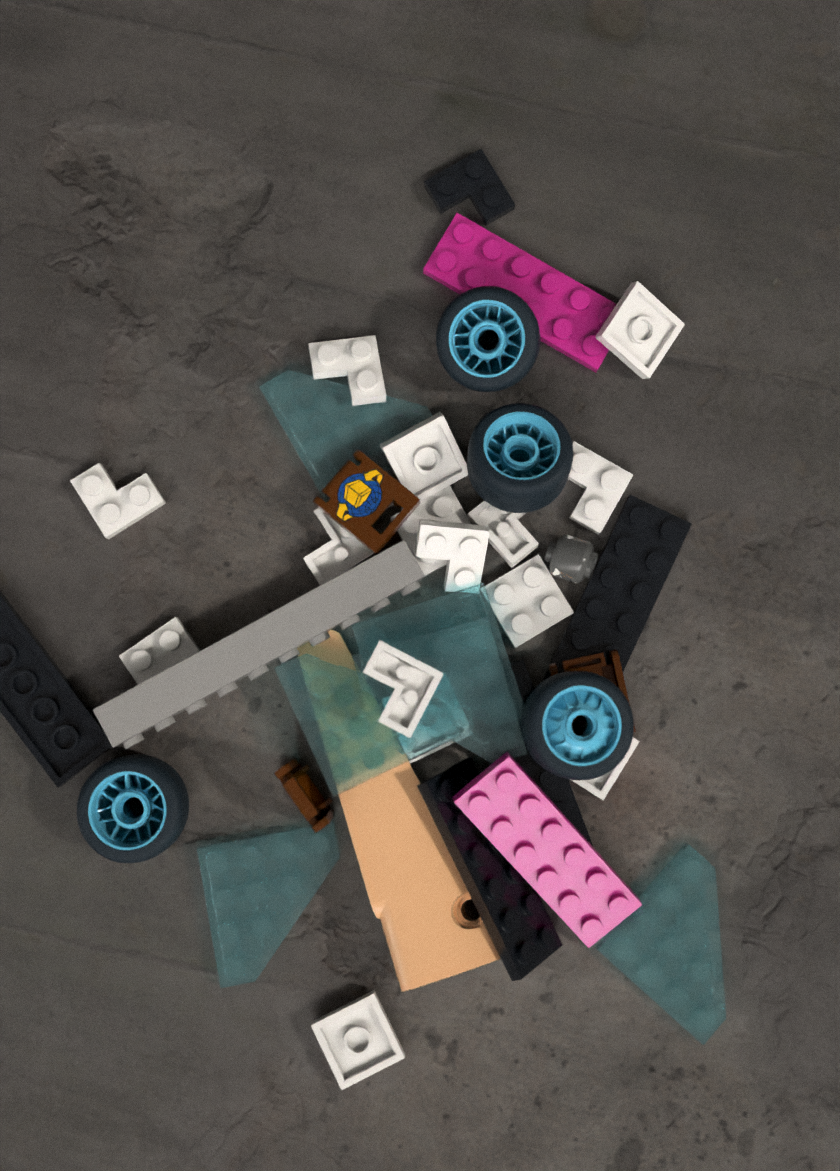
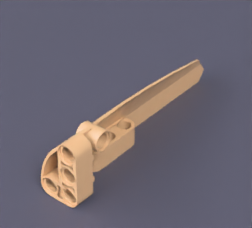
[297,630,501,992]

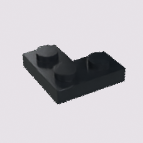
[424,149,515,226]

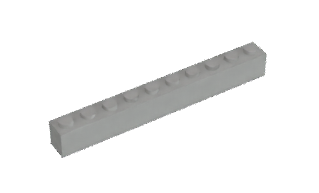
[93,540,425,750]

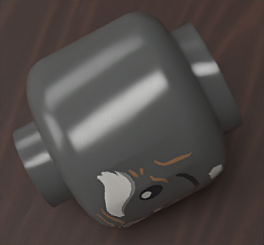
[545,534,598,583]

